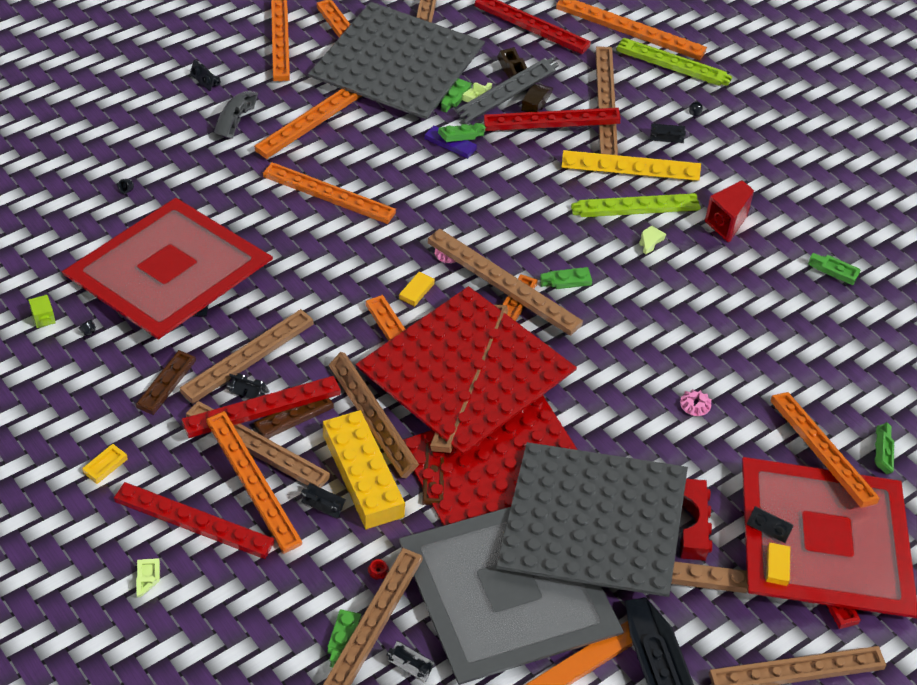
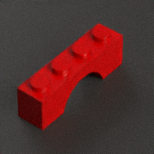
[680,479,712,561]

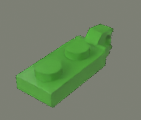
[441,78,472,113]
[438,123,486,142]
[808,253,861,285]
[540,267,592,289]
[875,422,894,475]
[327,609,361,667]

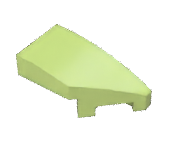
[462,83,492,103]
[639,226,666,254]
[136,558,160,598]

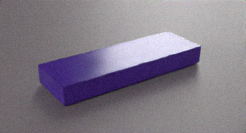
[424,125,477,159]

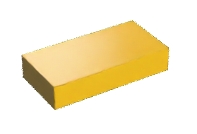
[399,272,435,307]
[82,444,128,484]
[766,542,790,586]

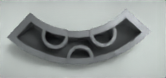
[213,91,258,138]

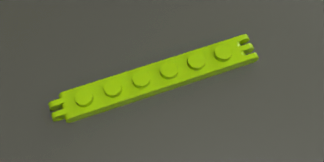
[616,38,732,86]
[571,193,701,217]

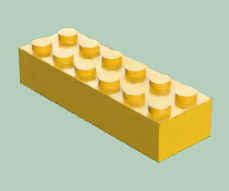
[323,410,405,530]

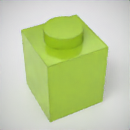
[29,295,56,328]

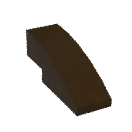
[497,47,532,90]
[521,83,553,112]

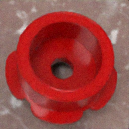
[368,559,389,580]

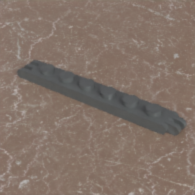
[456,57,559,124]

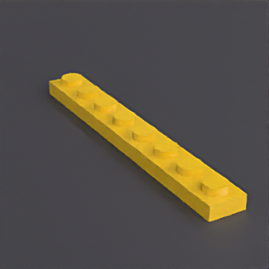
[561,150,701,181]

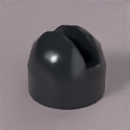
[689,102,703,116]
[118,179,134,193]
[79,319,96,336]

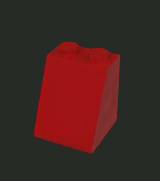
[705,180,754,242]

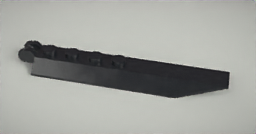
[625,597,694,685]

